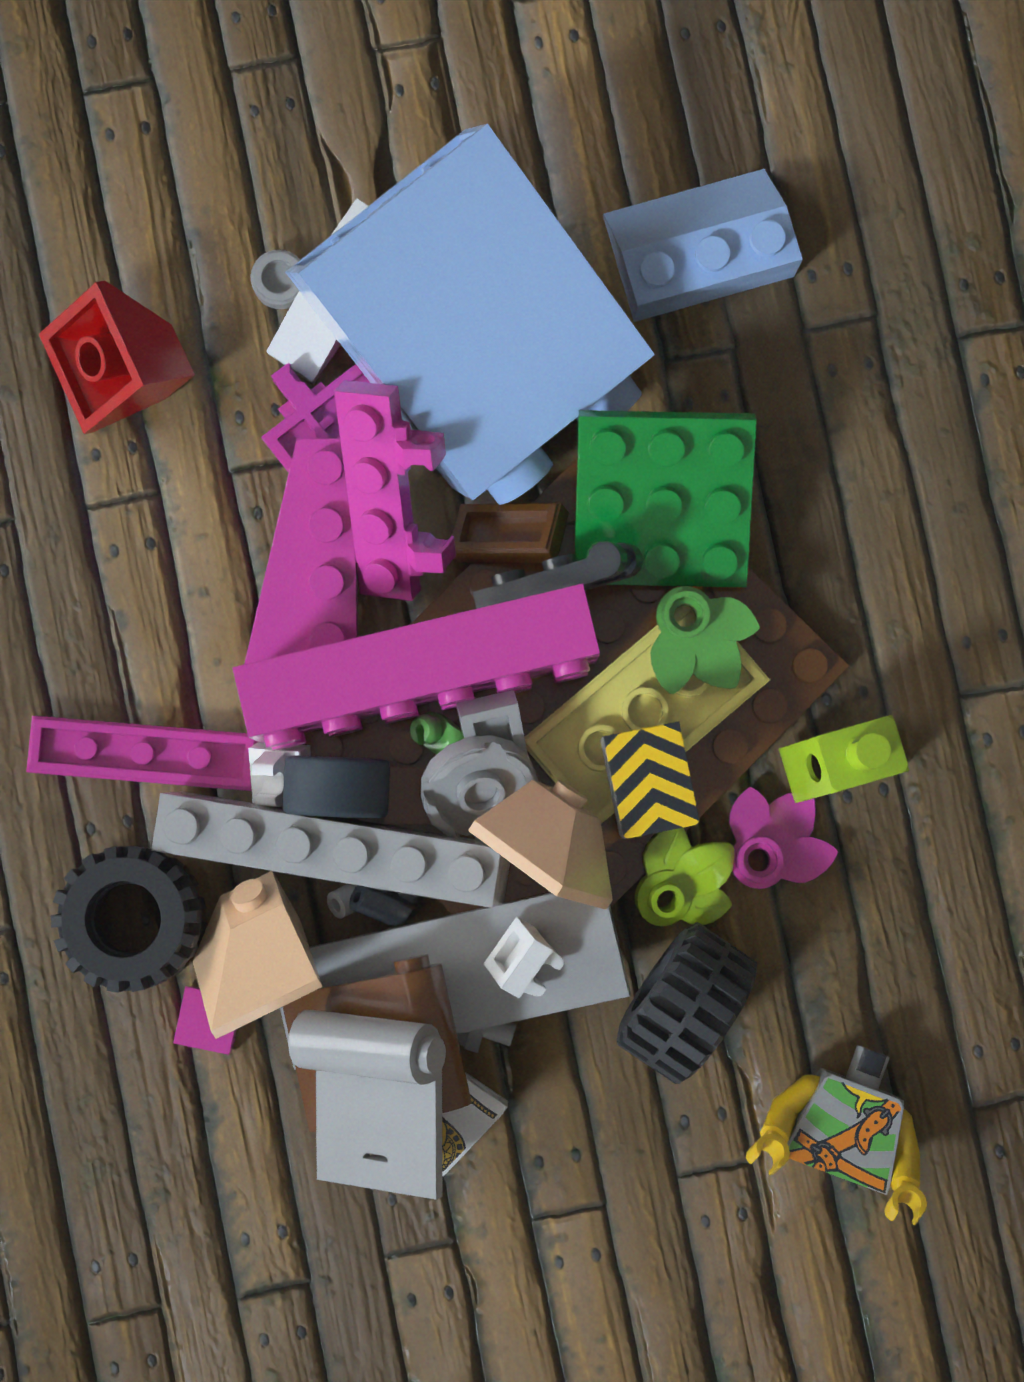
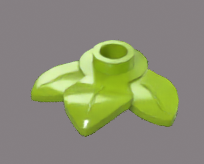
[635,828,734,926]

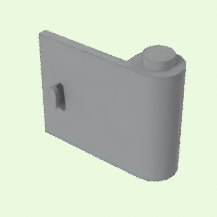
[288,1010,446,1199]

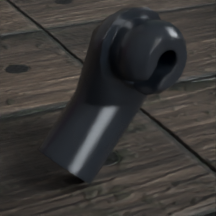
[349,885,425,926]

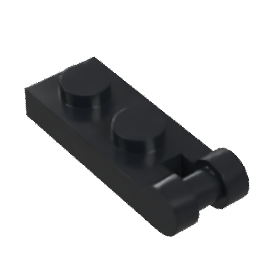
[473,542,643,609]

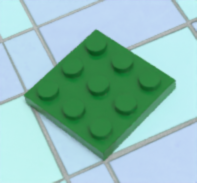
[575,410,757,587]

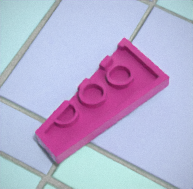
[244,438,358,664]

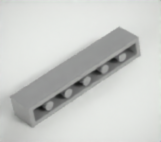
[151,791,510,908]

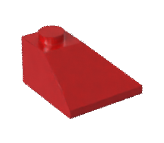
[39,280,195,434]

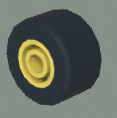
[283,756,390,818]

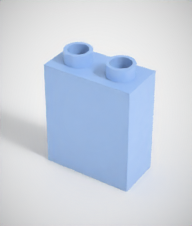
[285,123,655,505]

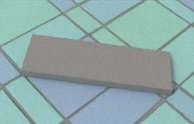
[280,892,631,1070]

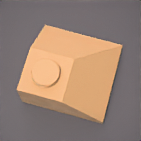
[468,780,613,910]
[193,871,323,1039]

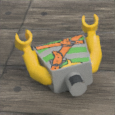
[746,1045,927,1225]

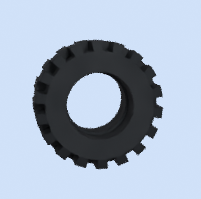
[51,846,206,993]
[617,922,757,1084]

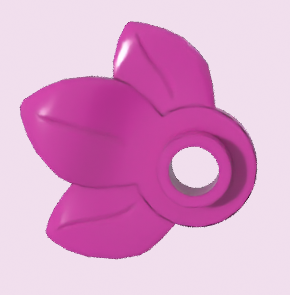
[729,787,838,889]

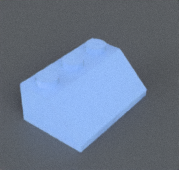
[603,169,803,322]

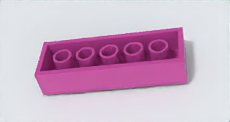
[232,583,600,751]

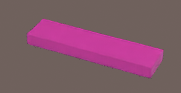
[26,716,257,791]

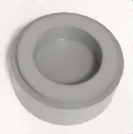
[251,250,300,309]

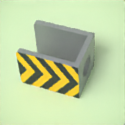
[600,722,699,839]

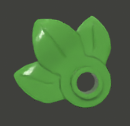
[650,586,760,694]

